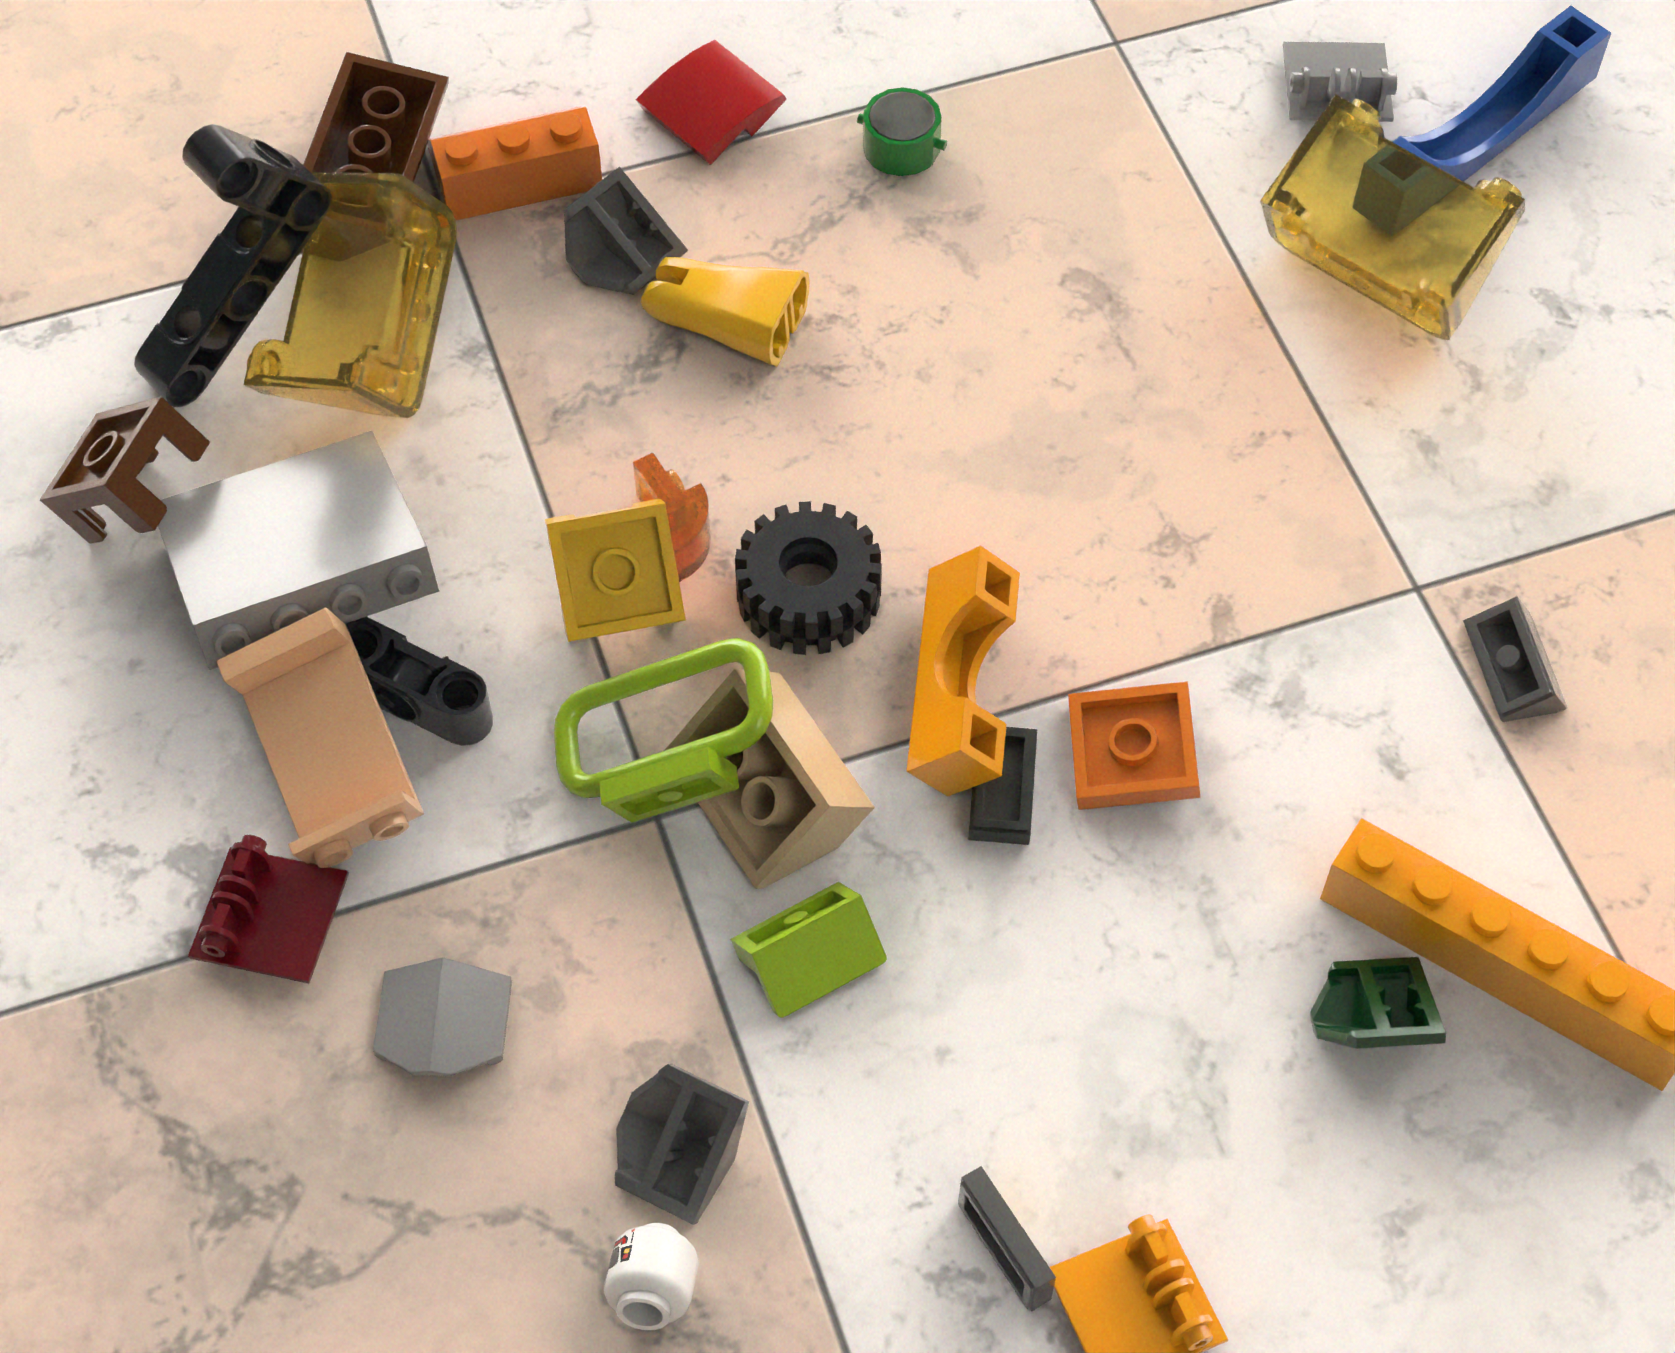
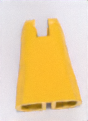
[641,257,810,367]

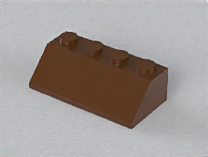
[300,52,449,263]

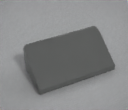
[1463,596,1567,722]

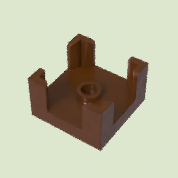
[40,397,210,544]

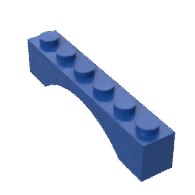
[1354,5,1611,236]

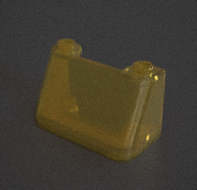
[1260,94,1525,340]
[243,172,457,418]

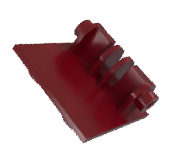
[188,835,349,984]

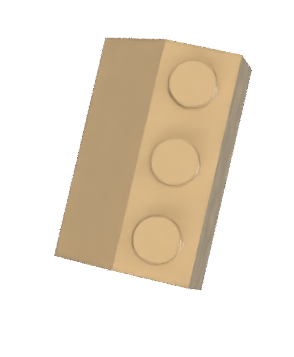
[664,669,875,889]

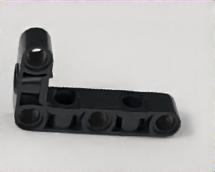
[134,124,332,407]
[346,616,493,746]

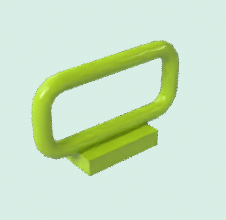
[554,638,773,823]

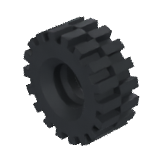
[735,501,882,655]

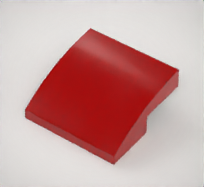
[635,40,787,165]

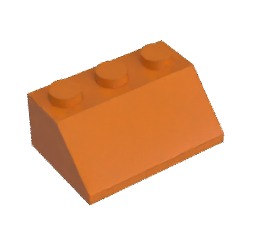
[427,107,602,222]

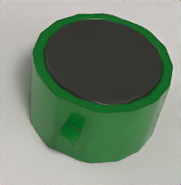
[857,87,947,176]

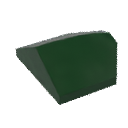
[1310,957,1446,1049]

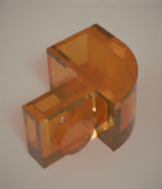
[633,453,711,582]

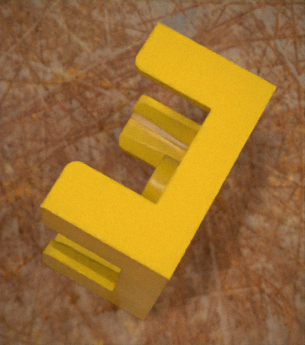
[545,499,686,642]

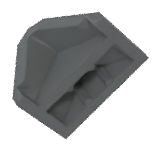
[564,166,688,295]
[615,1064,749,1225]

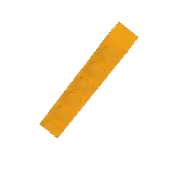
[1320,818,1675,1091]

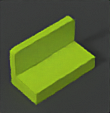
[730,882,887,1018]

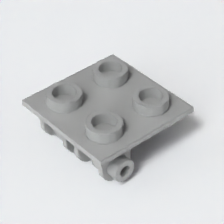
[1282,41,1397,122]

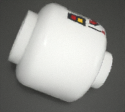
[604,1223,699,1330]

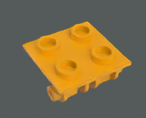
[1050,1214,1228,1353]

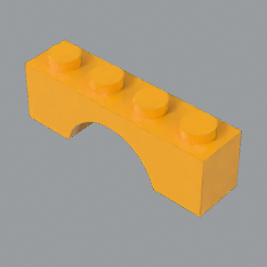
[906,545,1020,797]

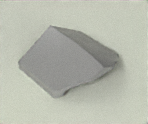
[373,957,512,1076]

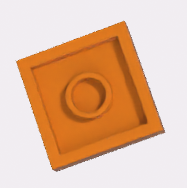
[1068,681,1201,810]

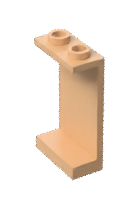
[216,607,424,868]

